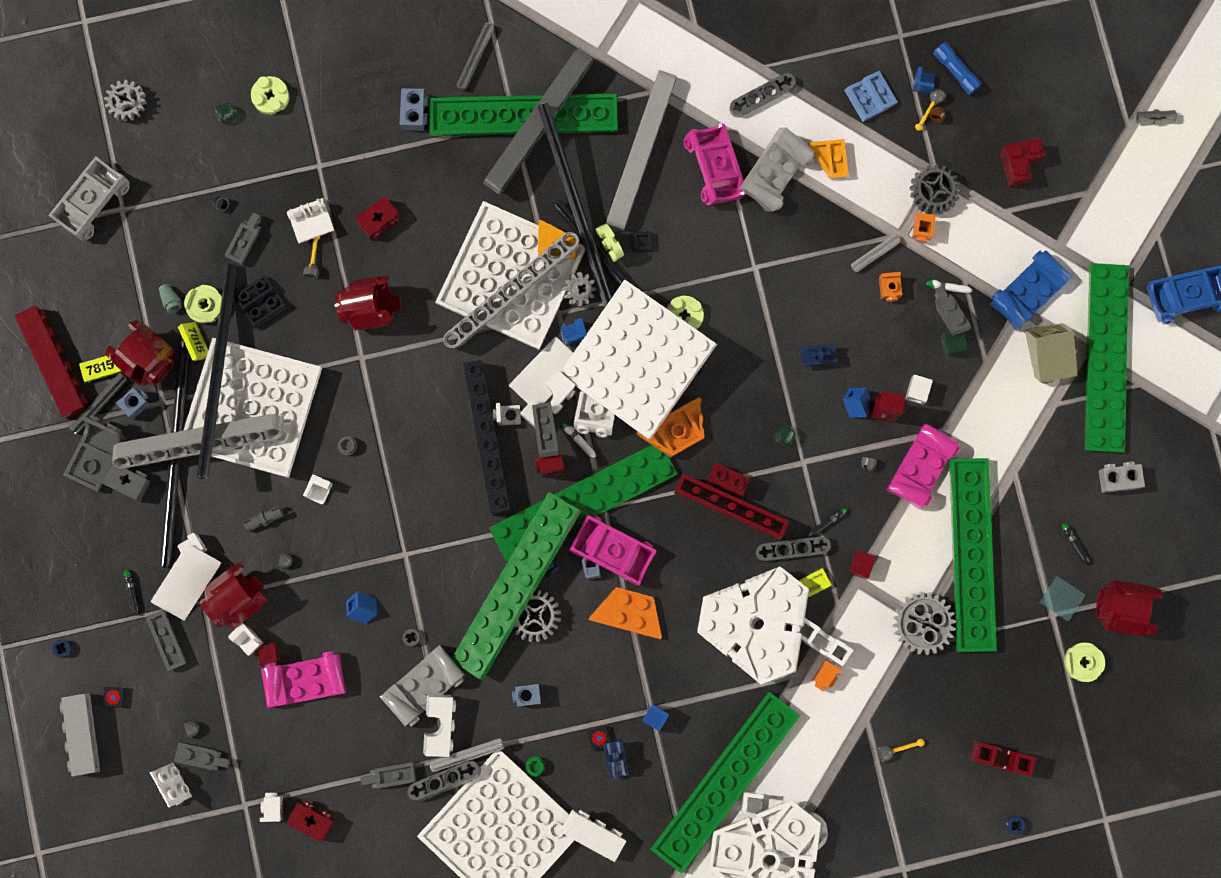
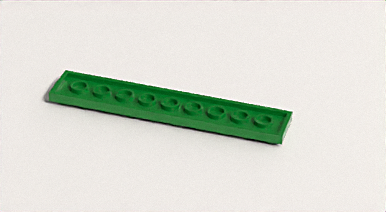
[429,94,618,136]
[1085,263,1129,453]
[489,445,678,562]
[949,458,997,652]
[452,492,581,680]
[650,692,800,874]

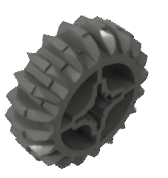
[909,164,961,215]

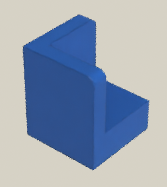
[912,67,935,94]
[561,318,587,346]
[843,387,873,418]
[346,591,377,624]
[642,705,669,732]

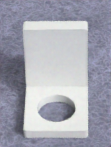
[493,403,521,426]

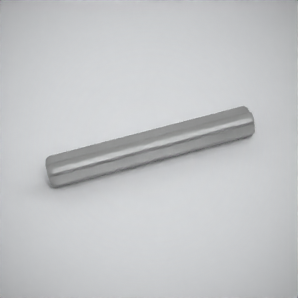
[429,738,504,772]

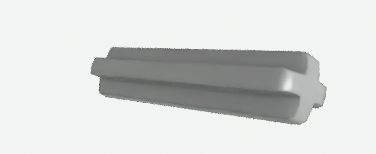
[851,234,901,272]

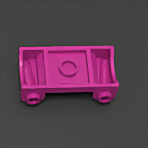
[684,123,746,205]
[886,423,960,510]
[569,515,657,586]
[261,651,347,708]

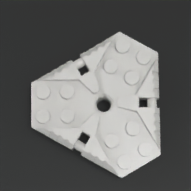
[698,567,809,685]
[709,799,821,878]

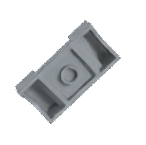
[739,127,814,212]
[48,156,129,241]
[380,645,466,727]

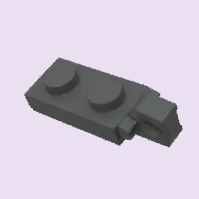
[225,213,262,265]
[934,287,971,336]
[174,742,231,770]
[360,762,417,789]

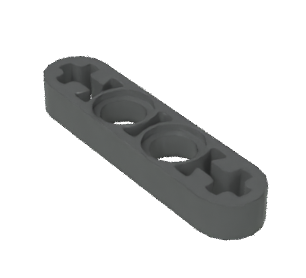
[729,73,796,118]
[755,537,831,561]
[408,761,481,802]

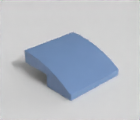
[844,71,898,122]

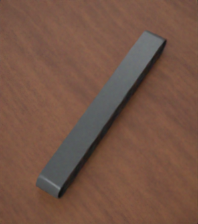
[483,49,594,195]

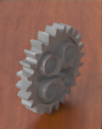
[892,592,956,655]

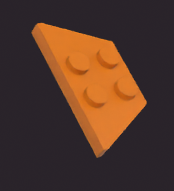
[637,397,704,457]
[589,587,662,640]

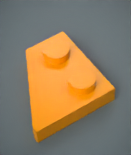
[808,139,849,179]
[538,220,576,259]

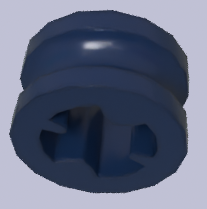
[546,559,561,578]
[52,640,72,658]
[1006,816,1025,835]

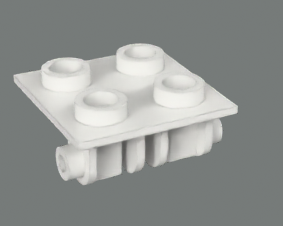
[287,198,334,243]
[150,763,192,807]

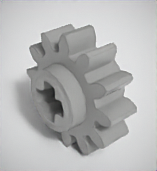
[562,272,596,306]

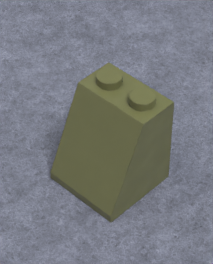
[1025,323,1078,384]

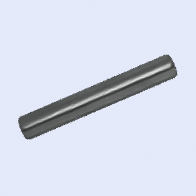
[456,22,494,91]
[70,373,128,435]

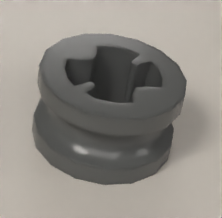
[402,629,420,647]

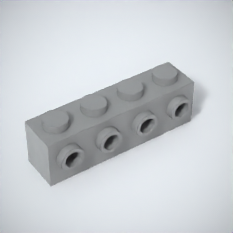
[60,694,100,776]

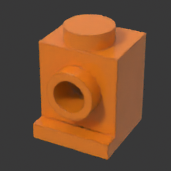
[912,212,936,243]
[879,272,902,302]
[812,660,843,692]

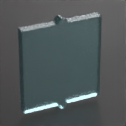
[1039,576,1085,621]

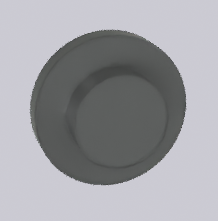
[338,436,357,455]

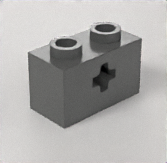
[102,464,151,502]

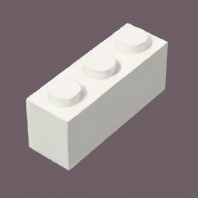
[560,810,626,862]

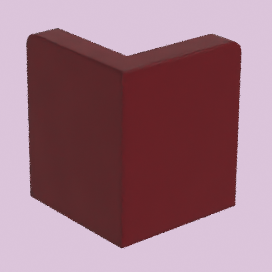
[848,550,876,580]
[257,642,281,666]

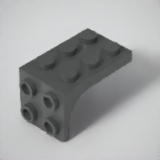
[63,415,127,492]

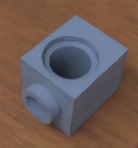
[116,388,150,420]
[512,684,541,707]

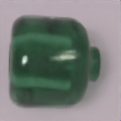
[215,103,236,123]
[774,425,796,446]

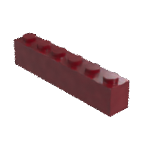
[14,305,88,419]
[674,474,789,541]

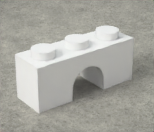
[520,370,576,428]
[799,618,853,667]
[423,694,456,757]

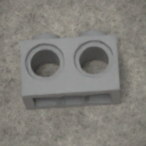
[1099,462,1145,493]

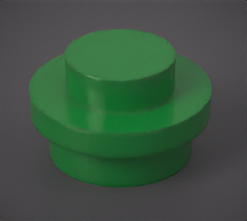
[526,757,545,776]

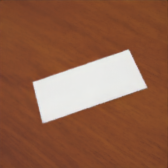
[509,336,573,404]
[151,543,221,621]

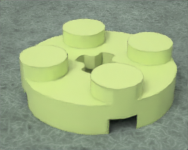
[251,76,289,115]
[596,224,624,262]
[184,285,222,324]
[667,296,704,330]
[1064,643,1105,682]

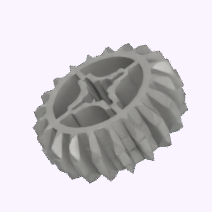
[514,590,561,642]

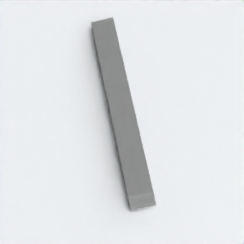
[606,70,677,230]
[443,232,580,349]
[112,414,282,469]

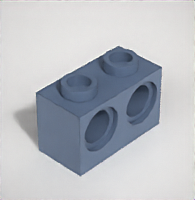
[400,88,429,131]

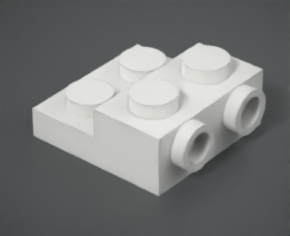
[574,390,615,437]

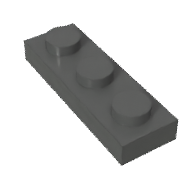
[532,402,559,458]
[146,610,187,671]

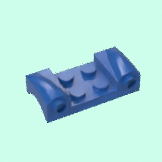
[989,250,1073,331]
[1146,265,1221,325]

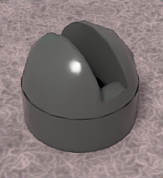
[861,457,877,471]
[278,553,292,569]
[183,721,199,738]

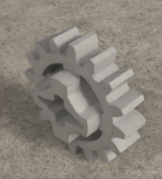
[104,80,147,122]

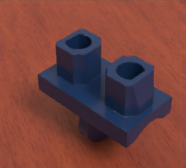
[800,343,837,367]
[603,739,629,779]

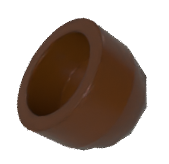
[929,106,946,123]

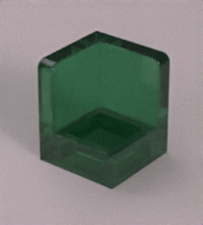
[941,330,967,356]

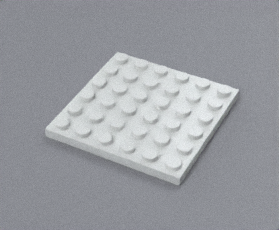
[435,201,585,350]
[561,280,717,439]
[183,338,322,478]
[417,750,574,878]

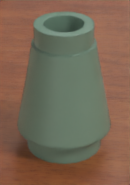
[159,284,182,313]

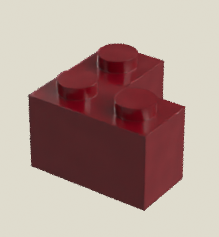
[1000,138,1046,187]

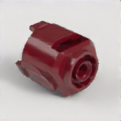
[335,276,402,331]
[105,320,175,386]
[200,562,268,629]
[1096,580,1162,636]

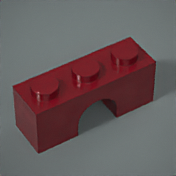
[871,391,907,423]
[970,741,1036,777]

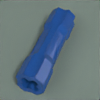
[933,42,982,95]

